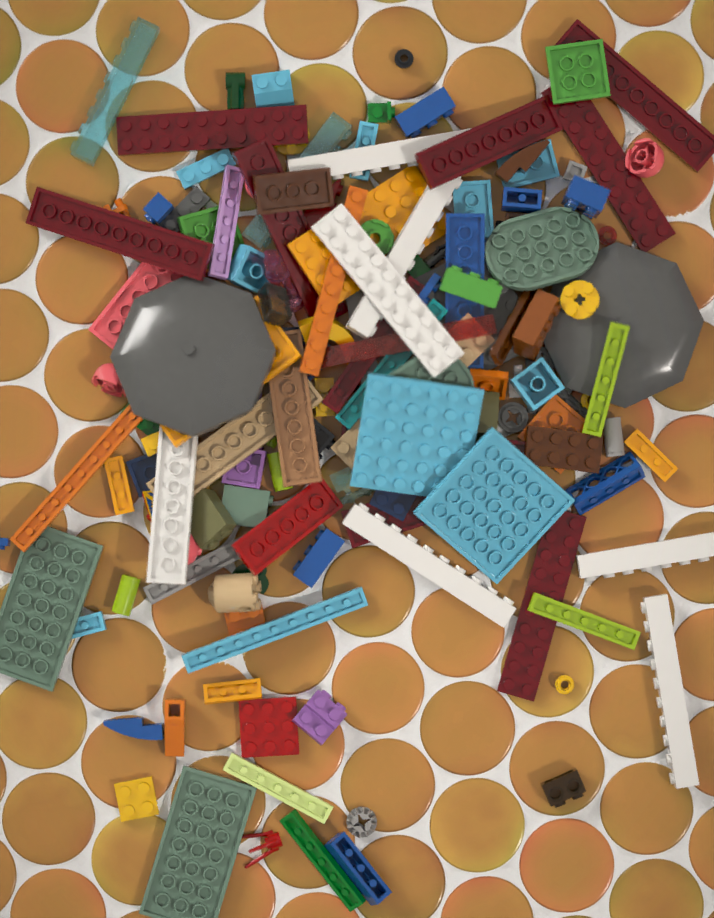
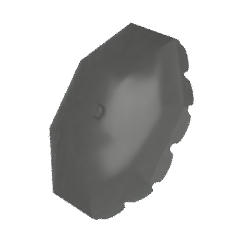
[543,242,704,408]
[110,276,276,437]

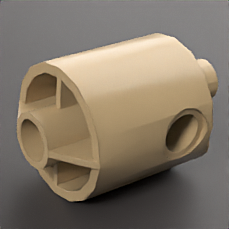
[208,573,262,613]

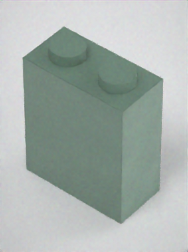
[222,484,274,528]

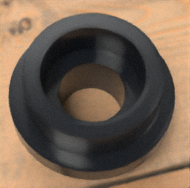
[394,49,414,69]

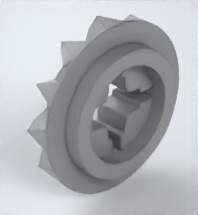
[346,807,377,838]

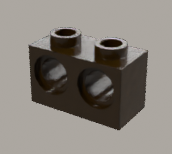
[540,768,586,808]

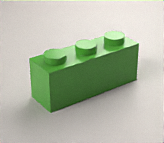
[439,265,503,309]

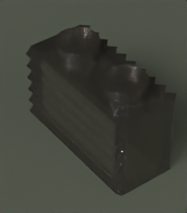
[258,282,292,327]

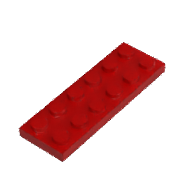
[231,478,344,576]

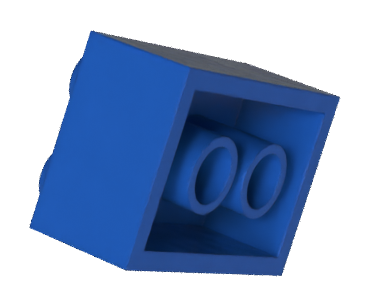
[561,175,611,219]

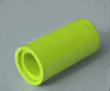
[267,452,293,492]
[112,574,141,616]

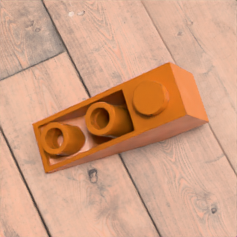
[164,698,186,757]

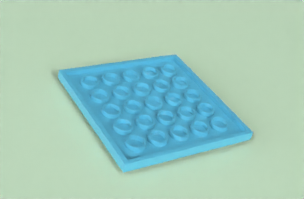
[350,372,484,497]
[413,427,575,584]

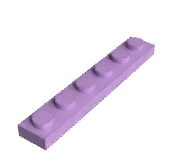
[208,164,244,280]

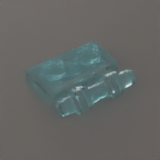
[329,467,375,505]

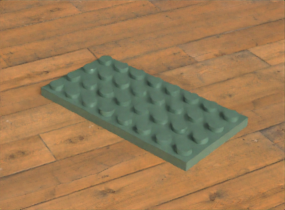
[0,526,104,692]
[139,765,257,918]

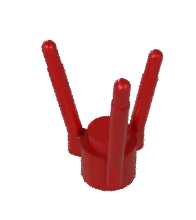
[242,830,283,869]

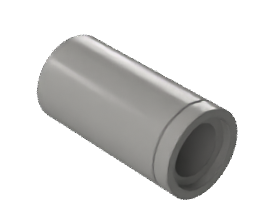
[603,417,625,457]

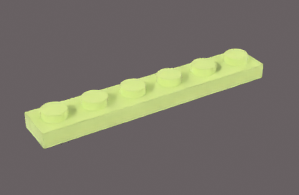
[223,752,333,824]

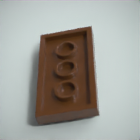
[253,167,334,215]
[524,426,603,474]

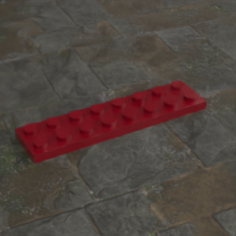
[414,95,563,190]

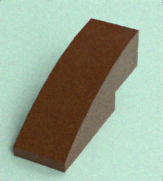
[494,140,550,184]

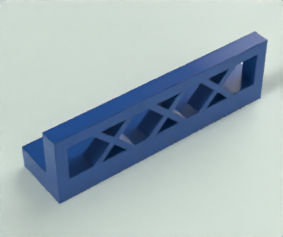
[565,451,646,515]

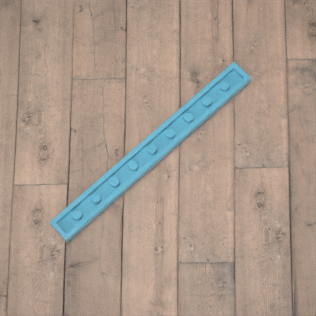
[181,586,368,674]

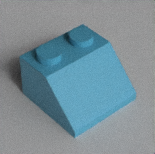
[251,70,295,108]

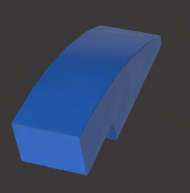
[103,717,164,740]

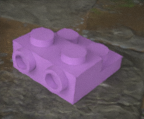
[221,447,267,489]
[292,689,347,745]

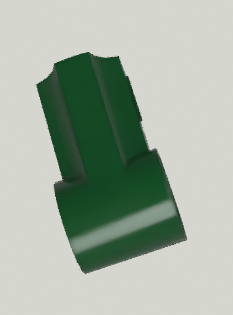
[226,72,246,110]

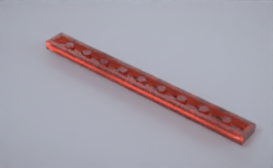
[320,314,497,369]

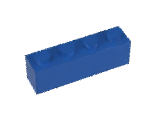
[324,831,392,906]

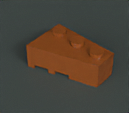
[512,289,561,362]

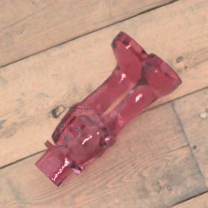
[263,249,304,313]

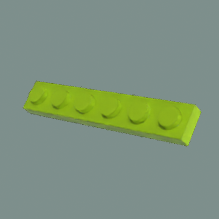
[582,321,630,437]
[527,592,641,650]

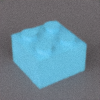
[227,244,280,297]
[509,357,565,412]

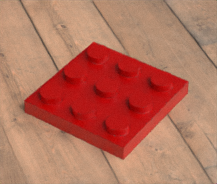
[239,696,300,758]

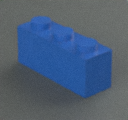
[395,86,456,139]
[292,528,345,588]

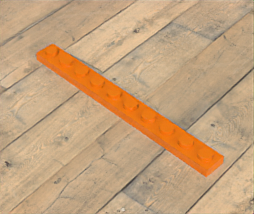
[299,185,368,377]
[9,404,143,552]

